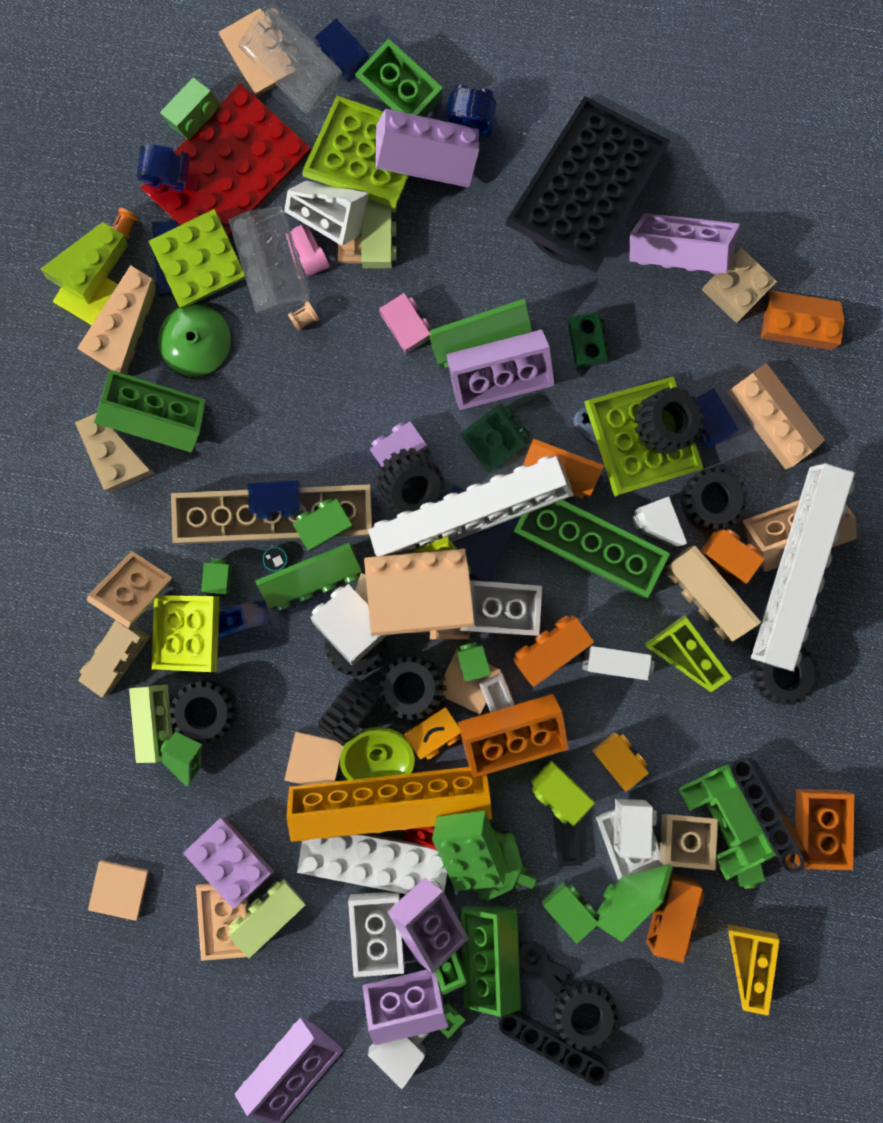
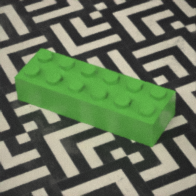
[513,500,670,598]

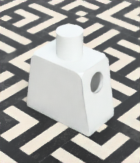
[368,1032,429,1089]

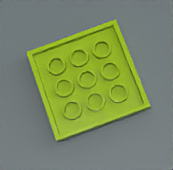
[303,96,410,209]
[584,376,704,496]

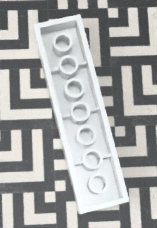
[368,456,574,557]
[751,464,855,671]

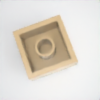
[702,248,777,323]
[659,814,718,870]

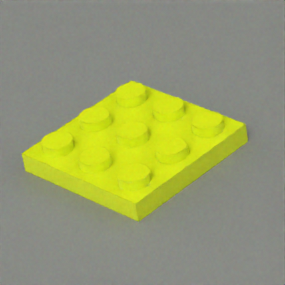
[152,596,219,672]

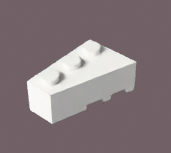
[284,181,369,246]

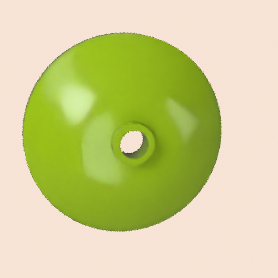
[340,728,415,780]

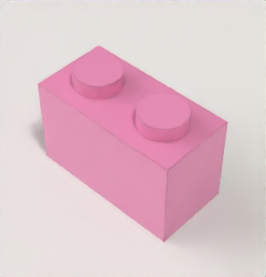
[379,293,432,354]

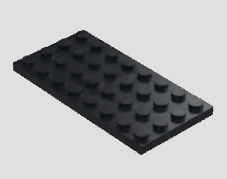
[505,96,670,273]

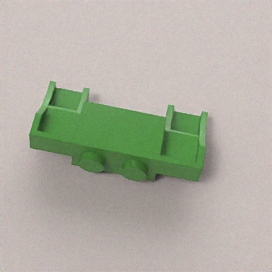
[679,764,777,880]

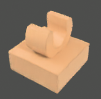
[338,237,362,264]

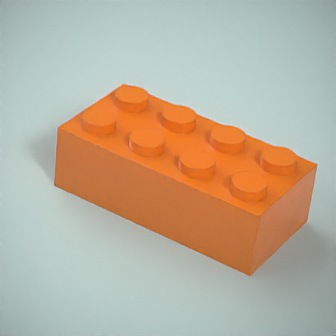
[458,694,569,778]

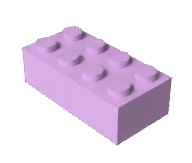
[446,330,555,410]

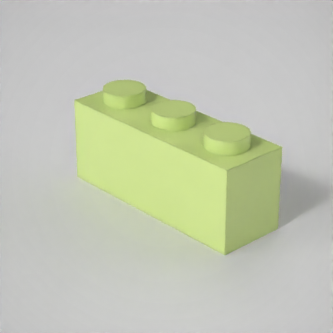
[361,199,397,268]
[129,685,173,763]
[228,879,305,958]

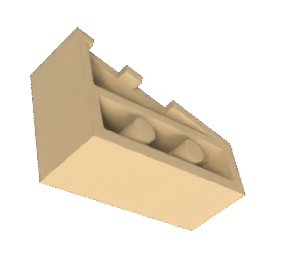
[75,413,156,493]

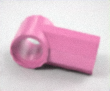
[289,225,330,277]

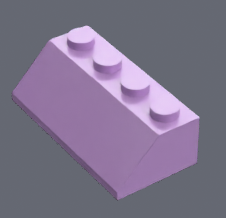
[376,108,479,187]
[630,213,740,274]
[235,1018,344,1123]

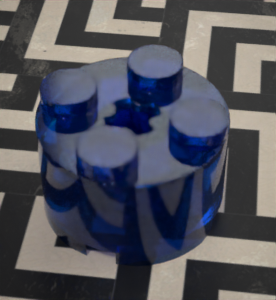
[445,85,497,140]
[136,144,190,192]

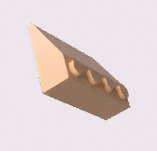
[364,549,474,636]

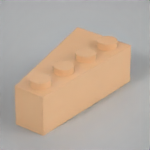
[78,265,158,375]

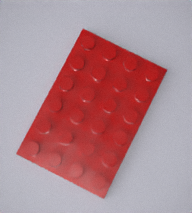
[140,83,311,237]

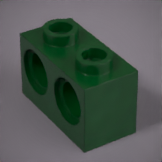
[567,312,610,369]

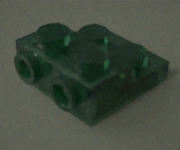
[460,404,531,473]

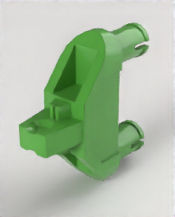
[470,829,536,901]

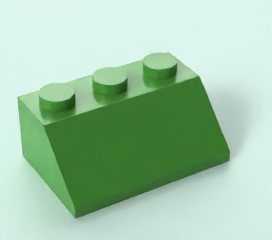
[355,38,443,117]

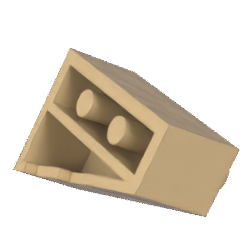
[78,620,151,698]

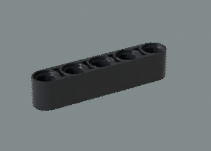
[731,758,809,873]
[498,1011,609,1086]

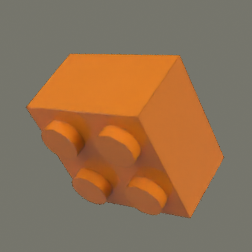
[700,529,764,584]

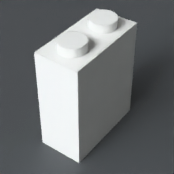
[310,584,387,666]
[582,646,654,680]

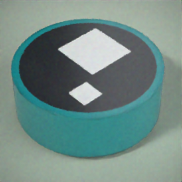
[263,547,288,572]

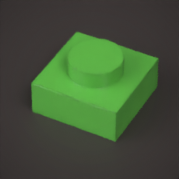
[440,1000,466,1038]

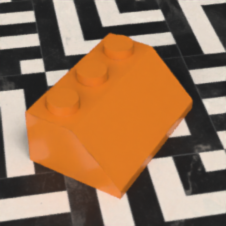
[761,290,845,350]
[522,439,604,500]
[513,615,594,687]

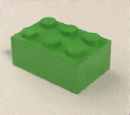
[432,811,507,891]

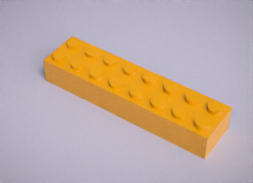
[286,767,492,842]

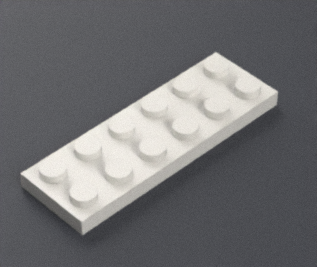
[297,834,448,894]

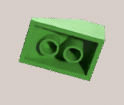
[597,864,673,942]

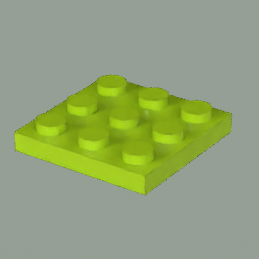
[149,209,247,309]

